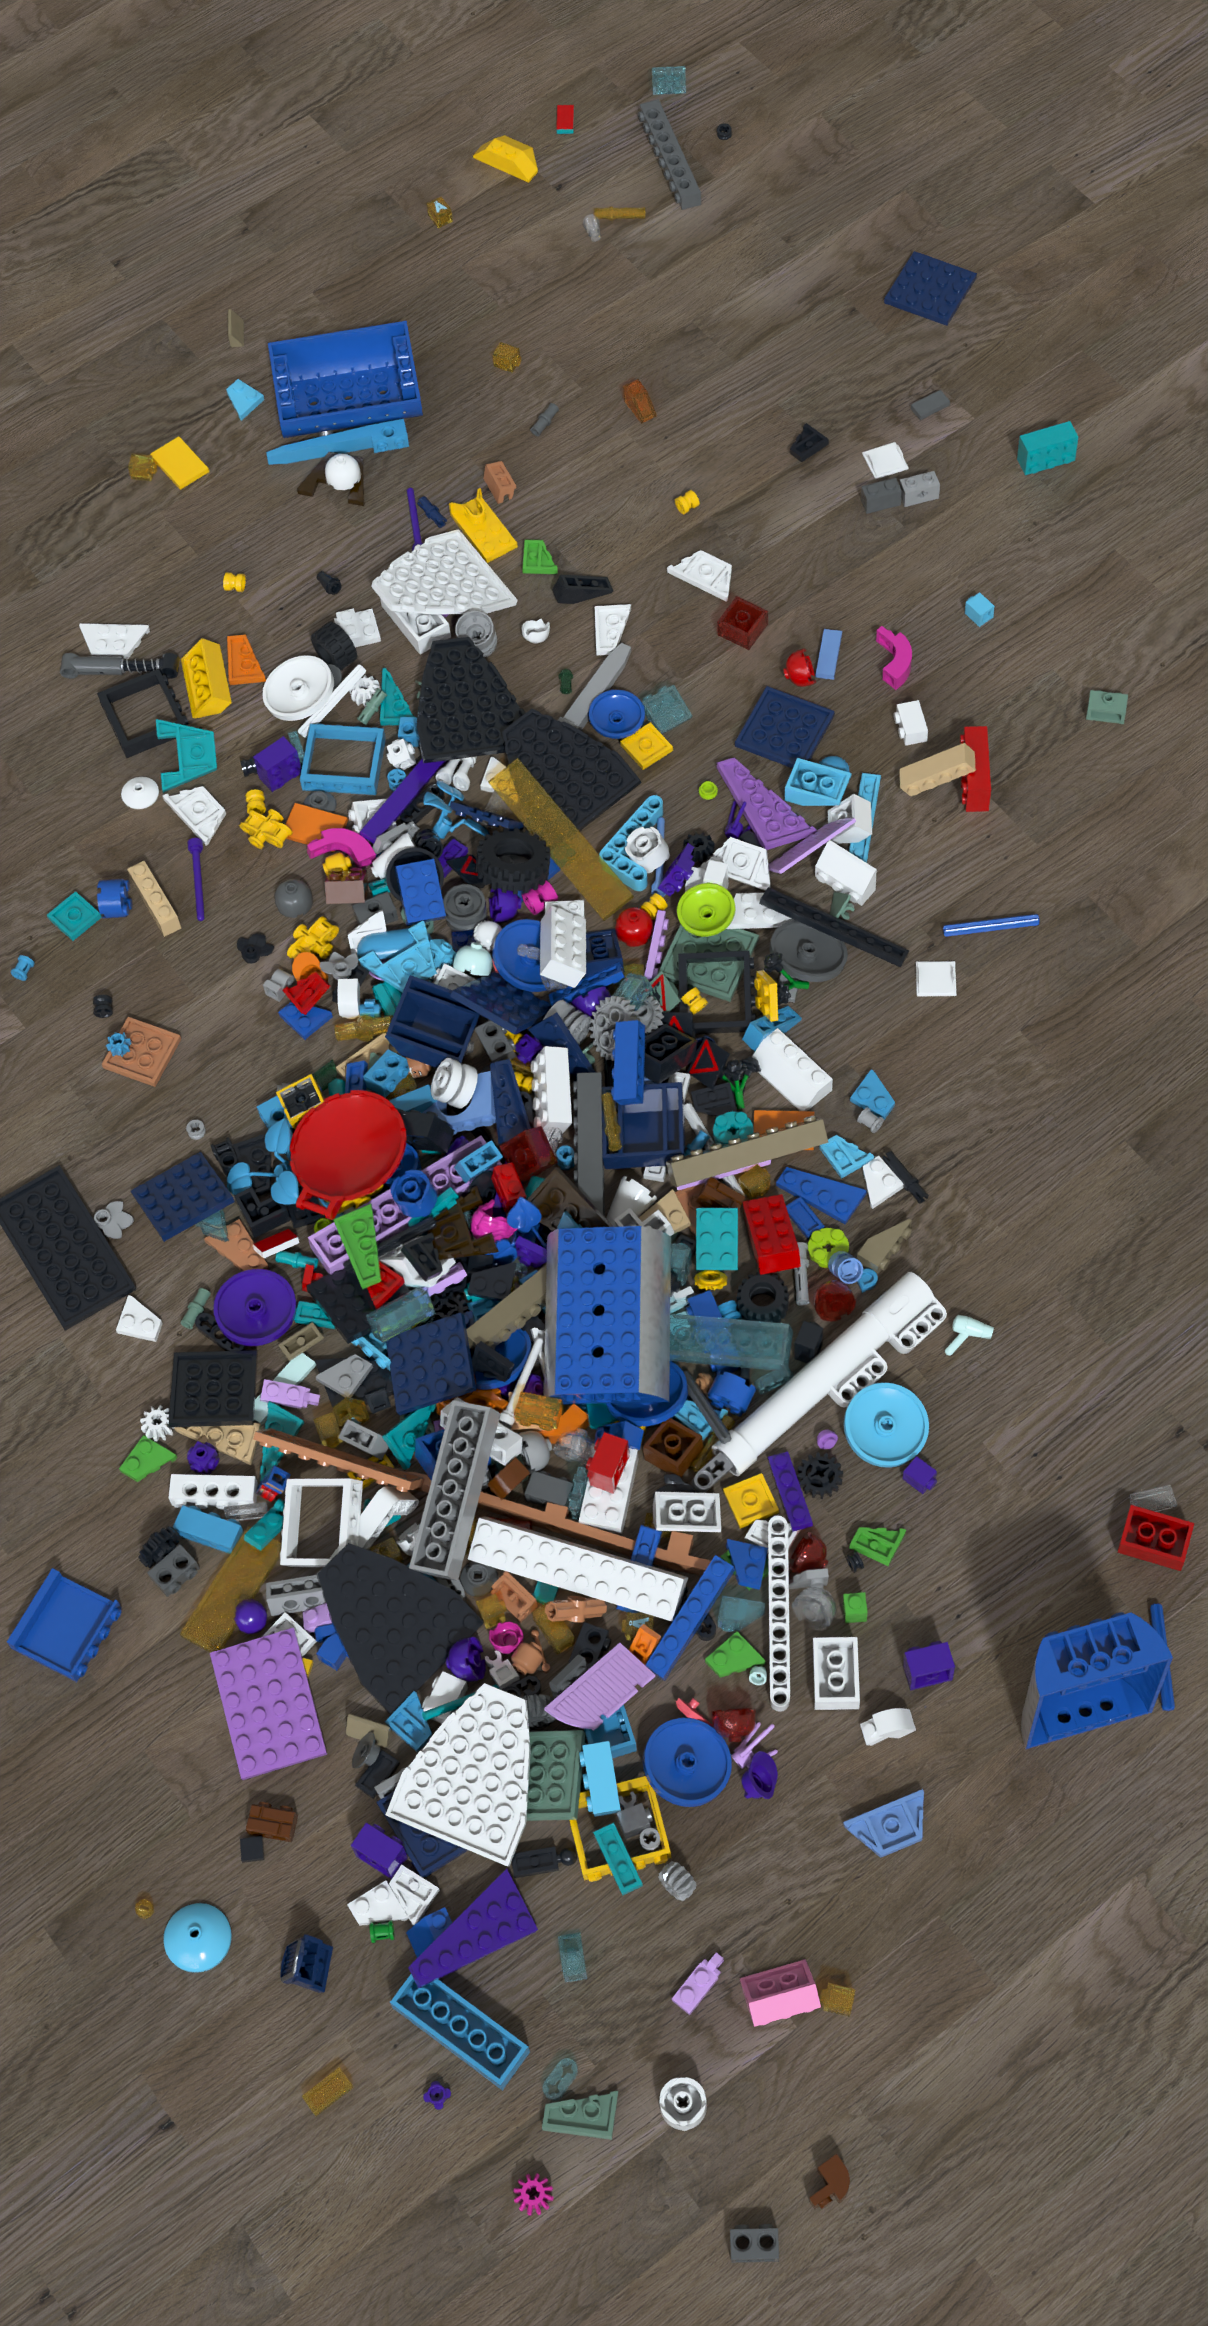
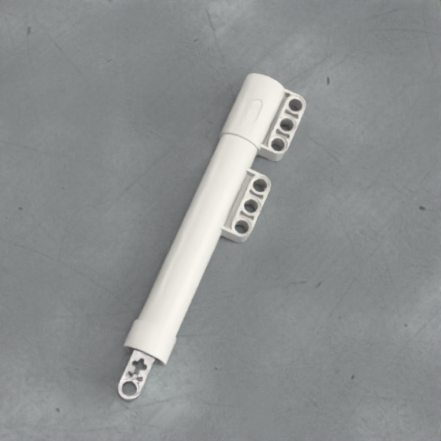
[691,1272,947,1493]

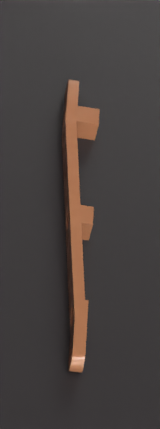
[407,1472,711,1576]

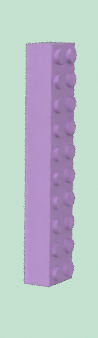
[308,1136,502,1275]

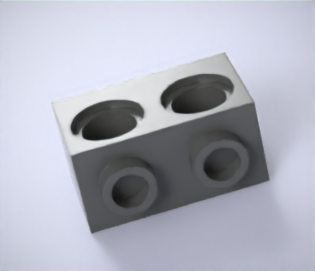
[474,1020,516,1063]
[147,1544,200,1597]
[730,2224,779,2263]

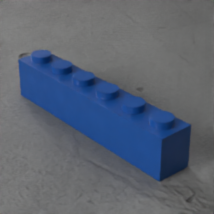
[645,1555,735,1681]

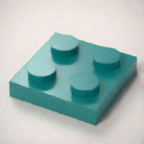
[47,891,102,941]

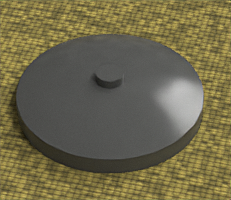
[769,920,848,982]

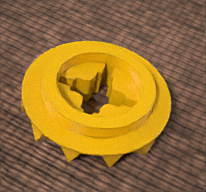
[694,1270,727,1291]

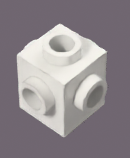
[387,739,416,770]

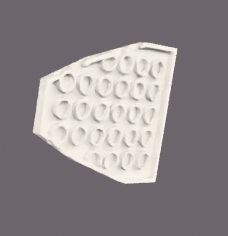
[371,529,517,614]
[386,1683,531,1866]

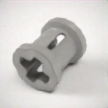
[857,1107,884,1133]

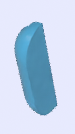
[357,928,432,960]

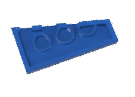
[776,1167,867,1224]

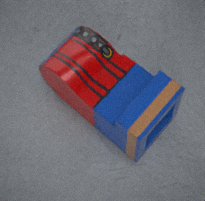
[255,1465,291,1502]

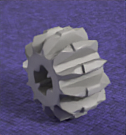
[658,1861,697,1901]

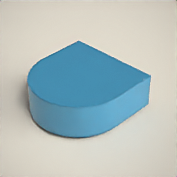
[857,1268,878,1293]

